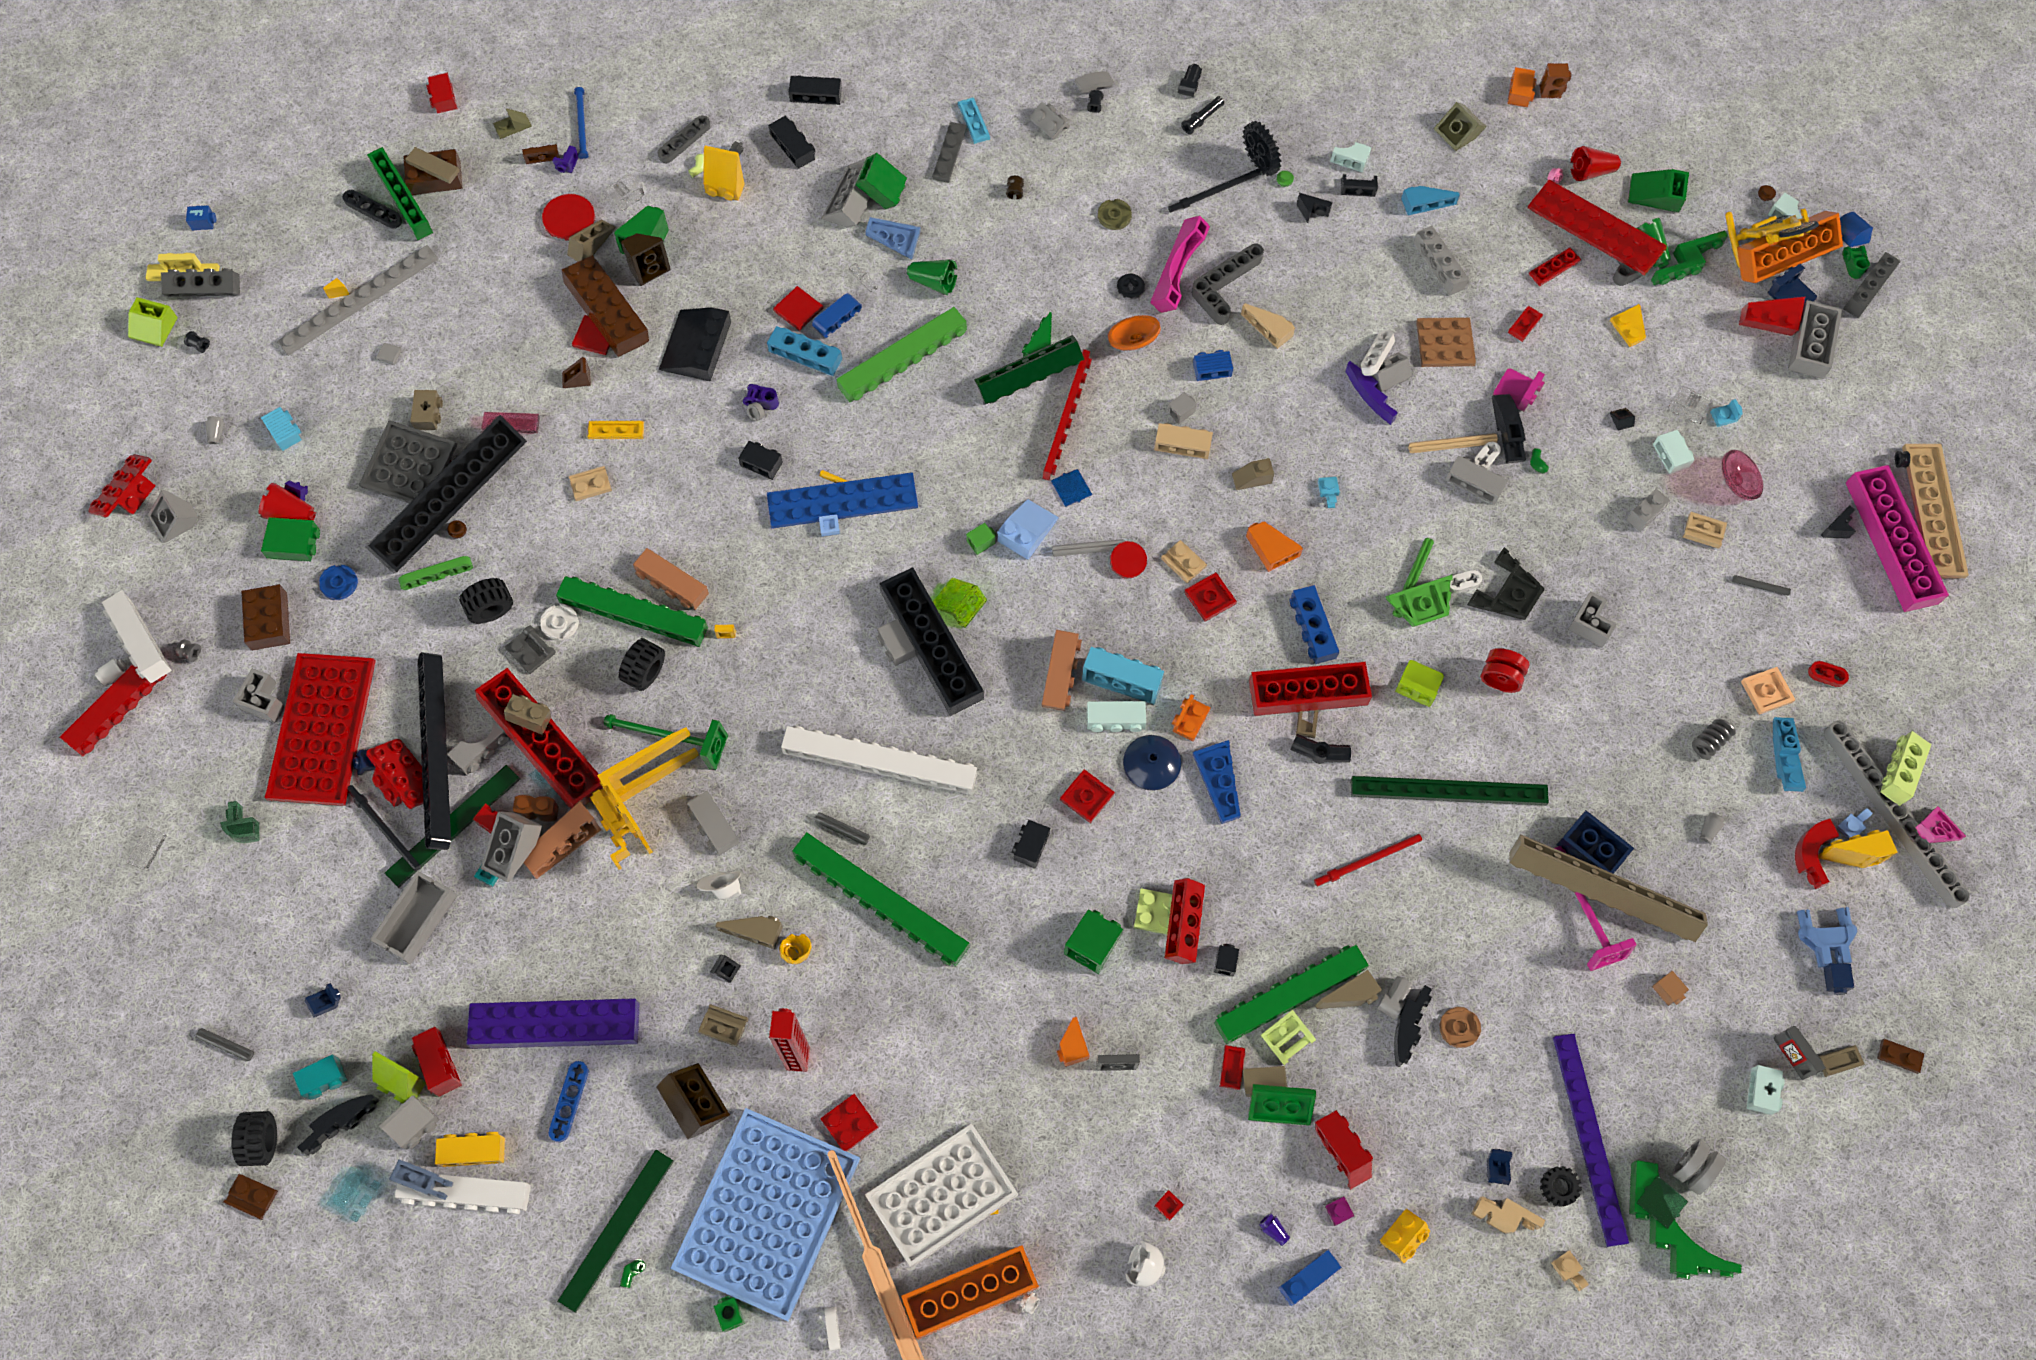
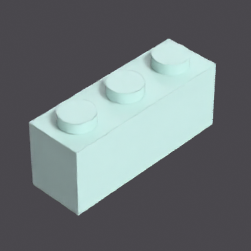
[1087,701,1146,732]

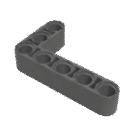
[1192,243,1264,325]

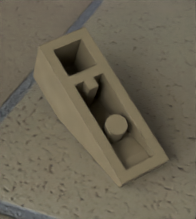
[567,219,616,262]
[715,916,783,949]
[1315,970,1382,1009]

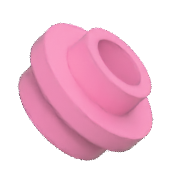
[1547,168,1563,183]

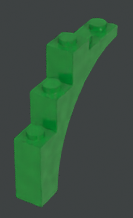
[1629,1160,1742,1280]

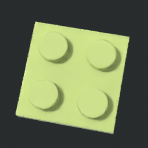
[1134,888,1172,934]

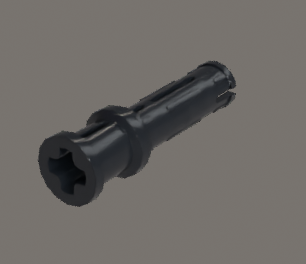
[1181,96,1225,135]

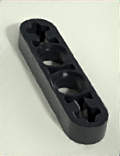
[342,190,402,229]

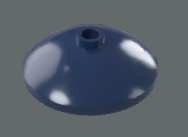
[1123,735,1181,791]

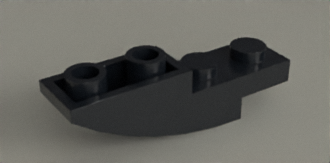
[1491,394,1526,464]
[1394,985,1432,1067]
[297,1094,380,1156]

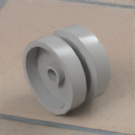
[1672,1139,1727,1195]

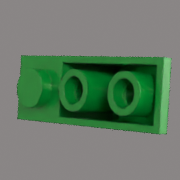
[1022,312,1052,357]

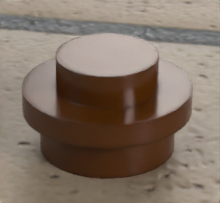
[1758,185,1776,201]
[448,520,467,539]

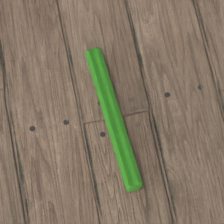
[1392,538,1434,618]

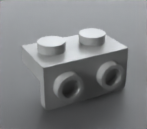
[1029,102,1070,140]

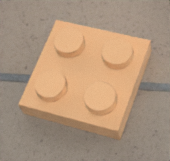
[1741,667,1795,715]

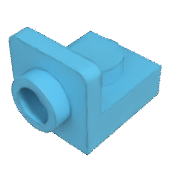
[1710,399,1743,427]

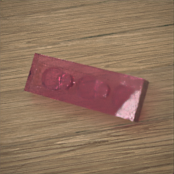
[482,412,540,433]

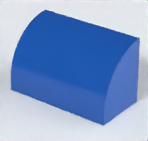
[1840,211,1873,247]

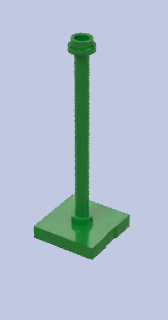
[604,714,728,770]

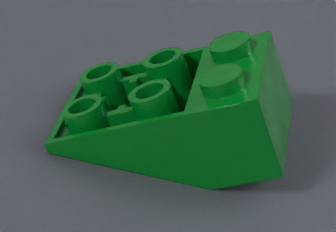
[1628,169,1689,213]

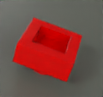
[1154,1190,1184,1221]

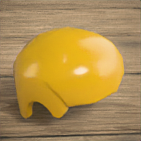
[779,933,812,964]

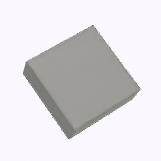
[377,343,402,365]

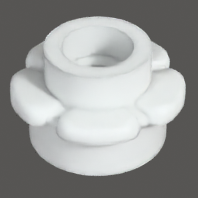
[1020,1292,1040,1314]

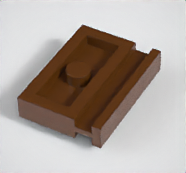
[223,1173,278,1220]

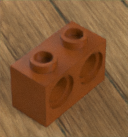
[1539,63,1571,98]

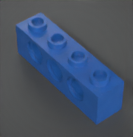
[1289,585,1339,664]

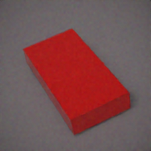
[1219,1045,1246,1090]

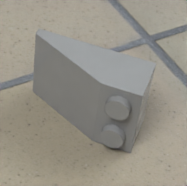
[481,811,542,882]

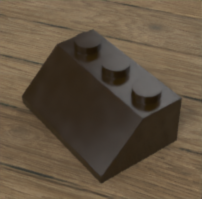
[621,233,671,286]
[656,1063,730,1140]

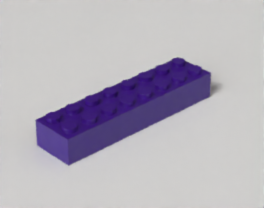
[466,998,640,1049]

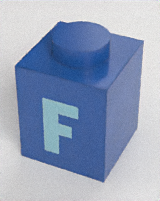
[186,205,217,231]

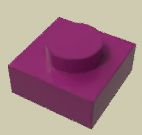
[1325,1197,1354,1226]

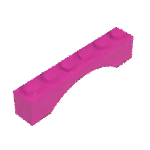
[1150,215,1210,313]

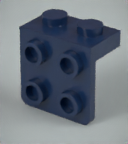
[1768,263,1817,304]

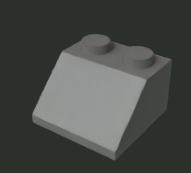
[379,1095,439,1150]

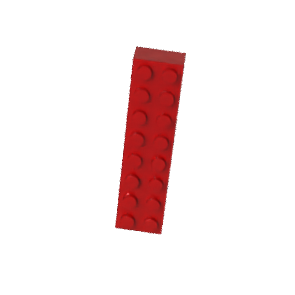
[475,668,603,809]

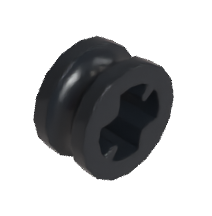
[1894,451,1911,468]

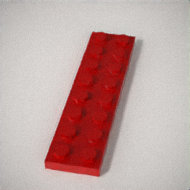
[1528,179,1667,276]

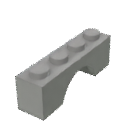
[447,719,509,775]

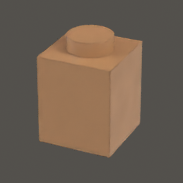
[1652,971,1689,1006]

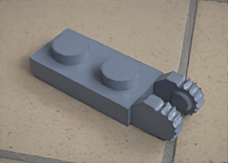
[389,1159,453,1200]

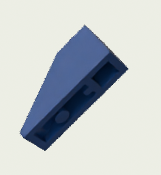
[1278,1249,1342,1306]

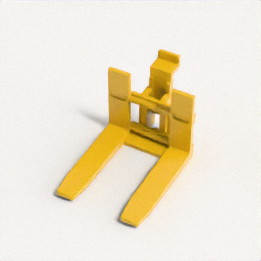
[590,727,699,870]

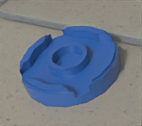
[319,564,358,600]

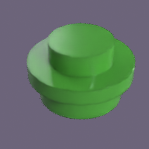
[1276,171,1294,187]

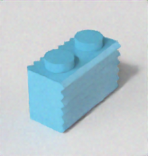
[260,407,302,451]

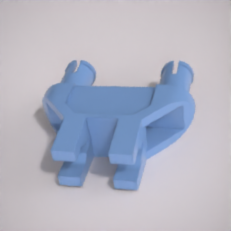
[1796,907,1858,968]

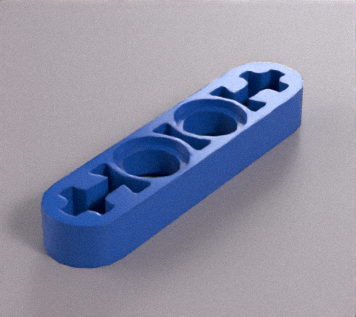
[548,1061,589,1143]

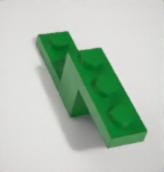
[1651,230,1728,285]

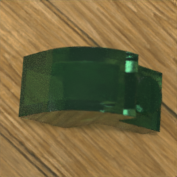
[220,801,260,843]

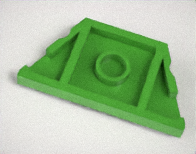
[1386,575,1453,627]

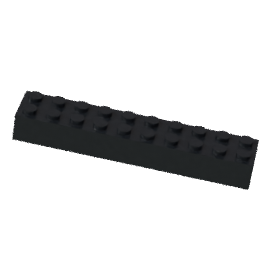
[365,415,527,574]

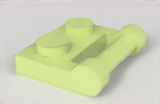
[1261,1010,1316,1065]

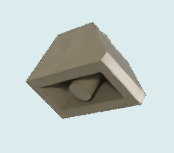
[1232,458,1274,490]

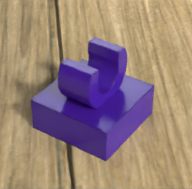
[284,480,308,501]

